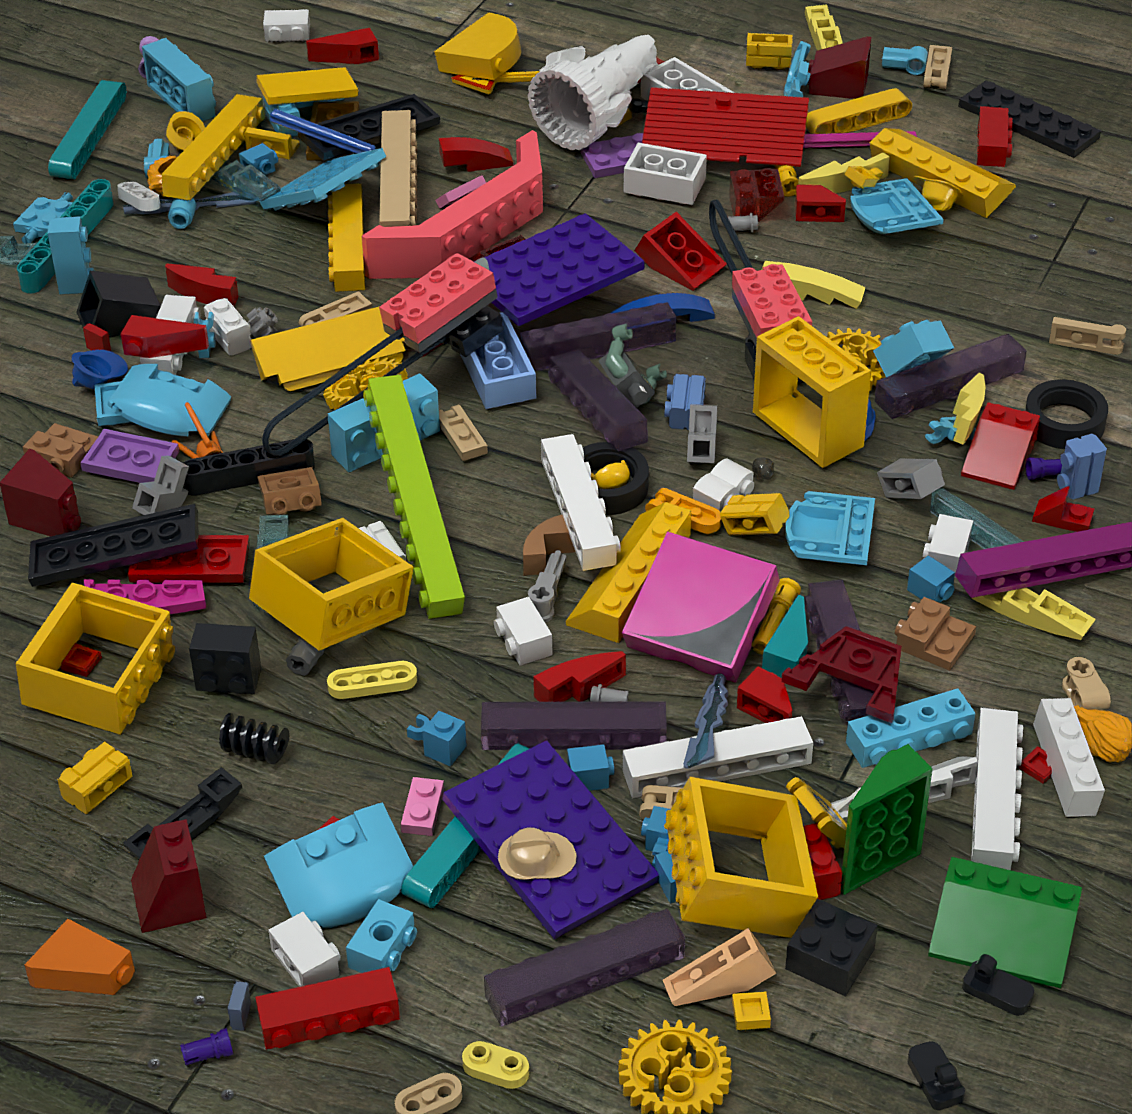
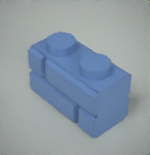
[664,374,706,430]
[1057,434,1107,499]

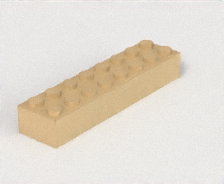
[380,110,417,227]

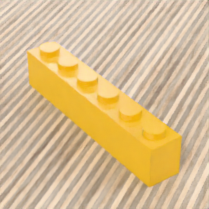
[328,184,365,292]

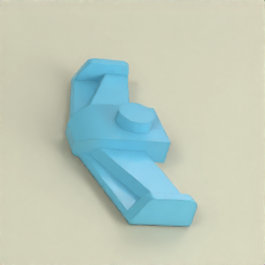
[784,41,811,97]

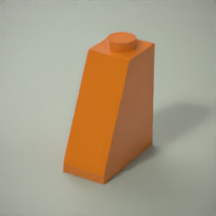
[24,919,135,995]

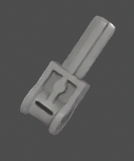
[528,550,567,622]

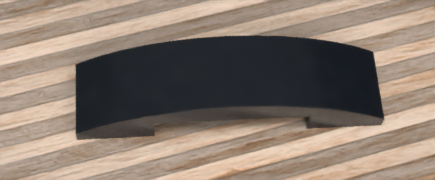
[123,767,242,860]

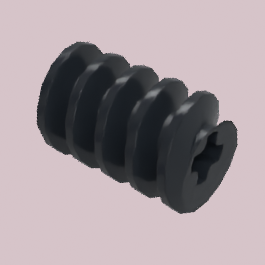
[219,713,290,764]

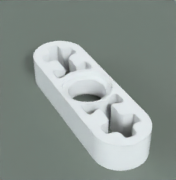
[117,182,160,211]

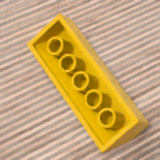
[870,128,1016,218]
[566,502,691,643]

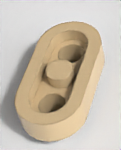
[395,1073,462,1114]

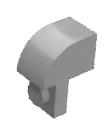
[687,404,718,463]
[132,455,189,515]

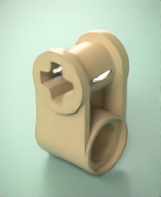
[1062,657,1111,710]

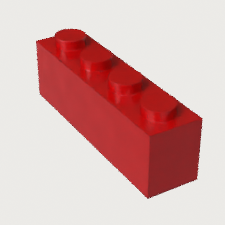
[255,967,400,1050]

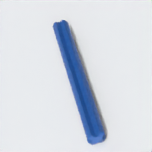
[270,109,376,154]

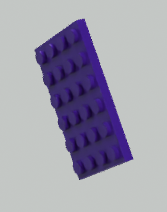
[474,213,644,326]
[443,740,659,939]

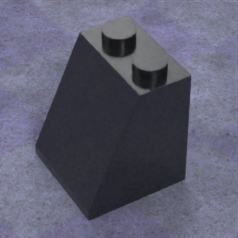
[76,270,161,338]

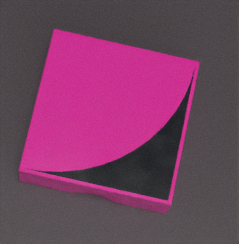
[622,532,780,683]

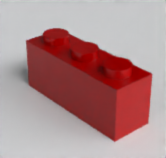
[977,106,1012,167]

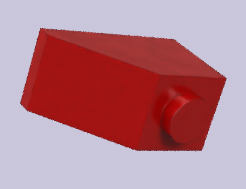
[795,185,846,222]
[737,666,792,723]

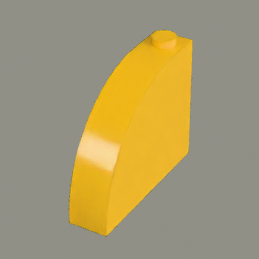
[434,13,521,80]

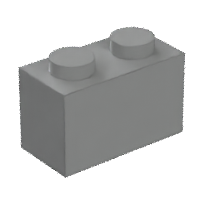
[877,458,945,499]

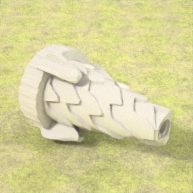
[528,35,658,150]

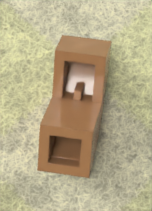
[523,515,576,576]

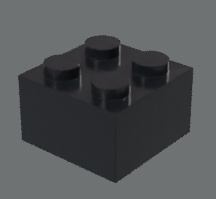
[189,623,261,694]
[785,898,878,997]

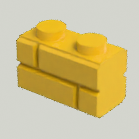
[746,33,793,70]
[720,493,790,535]
[57,742,133,814]

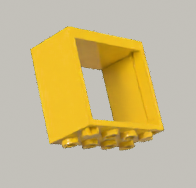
[753,316,871,468]
[249,518,414,651]
[16,583,175,735]
[664,777,818,938]

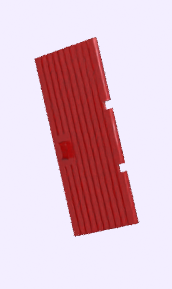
[642,87,809,167]

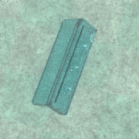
[930,487,1024,549]

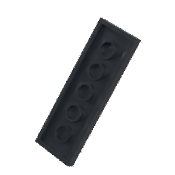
[958,80,1101,158]
[298,94,440,161]
[28,504,199,587]

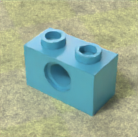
[346,899,417,973]

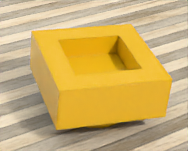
[732,992,771,1030]

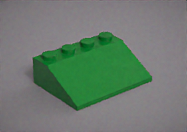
[840,744,933,895]
[928,857,1082,988]

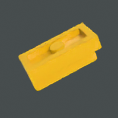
[244,127,300,159]

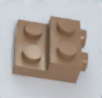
[23,423,98,478]
[258,467,322,516]
[894,597,976,671]

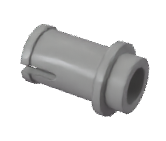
[728,213,758,233]
[590,684,629,710]

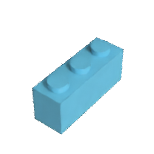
[48,217,94,294]

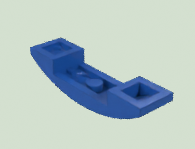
[610,293,715,330]

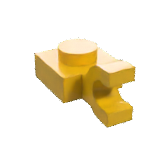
[844,166,884,189]

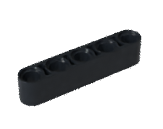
[183,439,315,496]

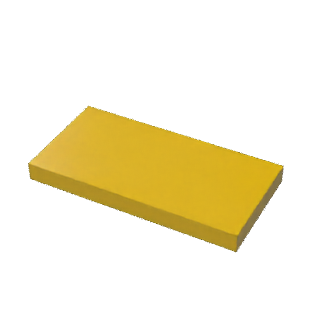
[256,67,358,105]

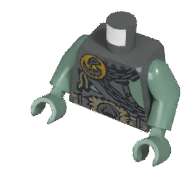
[598,324,667,408]

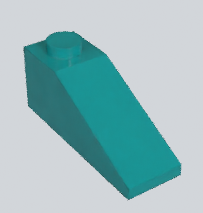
[762,595,808,678]

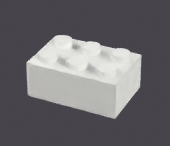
[624,143,707,205]

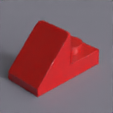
[1032,486,1095,532]

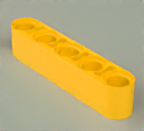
[806,88,912,134]

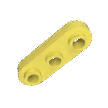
[327,661,417,699]

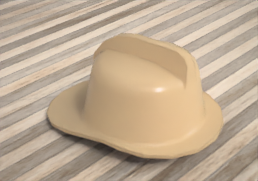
[498,827,576,880]

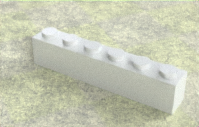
[541,434,621,571]
[971,708,1023,870]
[623,716,813,799]

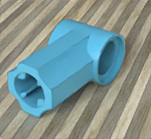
[882,46,928,75]
[144,139,170,178]

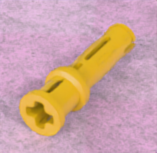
[774,165,799,197]
[752,578,801,654]

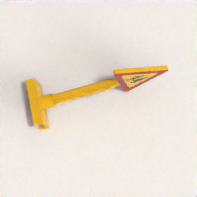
[451,71,540,94]

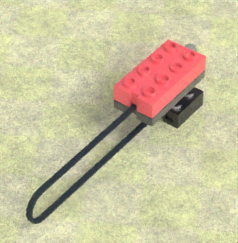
[709,199,812,384]
[262,253,504,456]

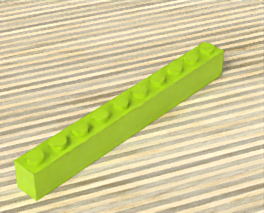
[363,375,465,619]

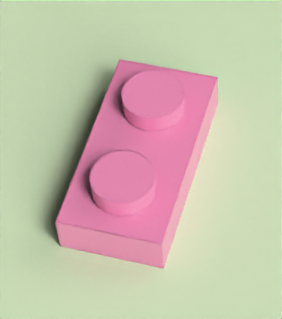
[435,175,486,209]
[401,777,444,836]

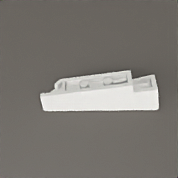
[831,756,978,821]

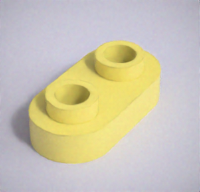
[462,1041,529,1089]

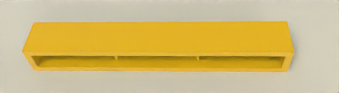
[161,94,266,200]

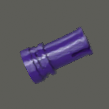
[1025,457,1062,480]
[180,1028,234,1066]

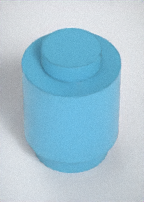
[168,198,197,229]

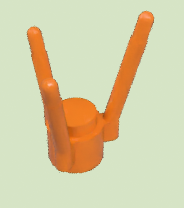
[172,402,223,459]

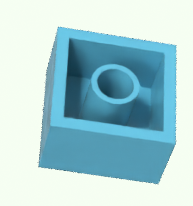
[873,320,954,378]

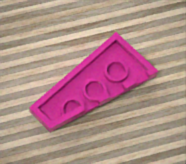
[84,579,206,614]

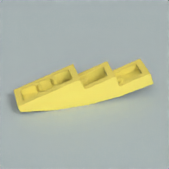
[805,5,842,51]
[798,152,890,193]
[761,261,866,309]
[953,373,986,445]
[972,588,1096,640]

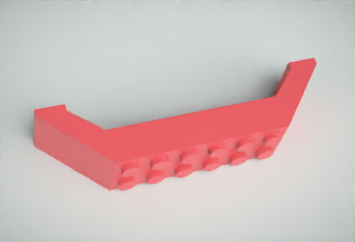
[362,130,543,279]

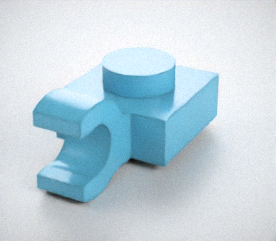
[194,312,216,358]
[925,417,976,444]

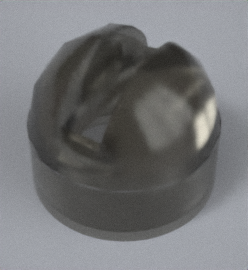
[752,458,775,482]

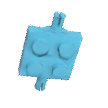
[13,192,73,246]

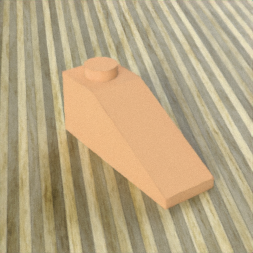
[663,928,776,1006]

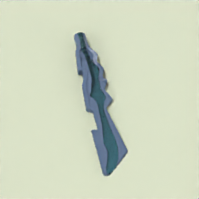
[123,192,256,215]
[683,674,728,769]

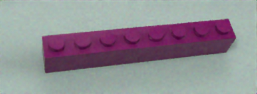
[955,522,1132,598]

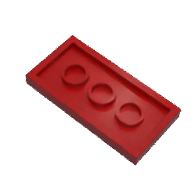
[128,535,250,583]

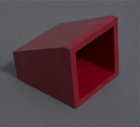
[807,36,872,99]
[0,449,81,536]
[131,819,207,933]

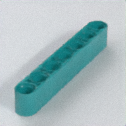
[48,80,127,179]
[17,179,114,294]
[401,743,530,908]

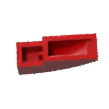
[439,137,513,172]
[165,263,239,306]
[533,651,626,711]

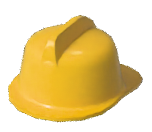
[166,111,205,151]
[913,176,963,211]

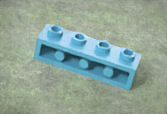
[846,688,976,768]

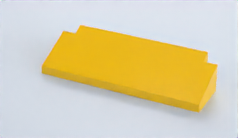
[250,306,406,391]

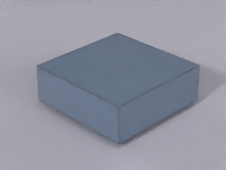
[228,982,251,1031]

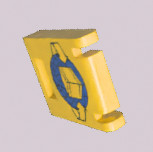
[786,777,847,849]

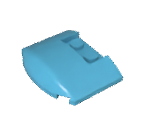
[851,178,944,234]
[108,364,232,437]
[785,491,875,565]
[264,802,413,929]

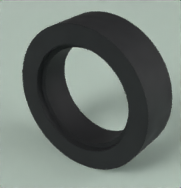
[1025,379,1108,449]
[583,442,649,515]

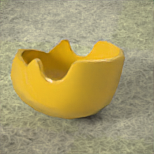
[591,460,630,489]

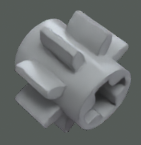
[246,307,278,338]

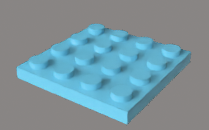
[260,148,386,211]

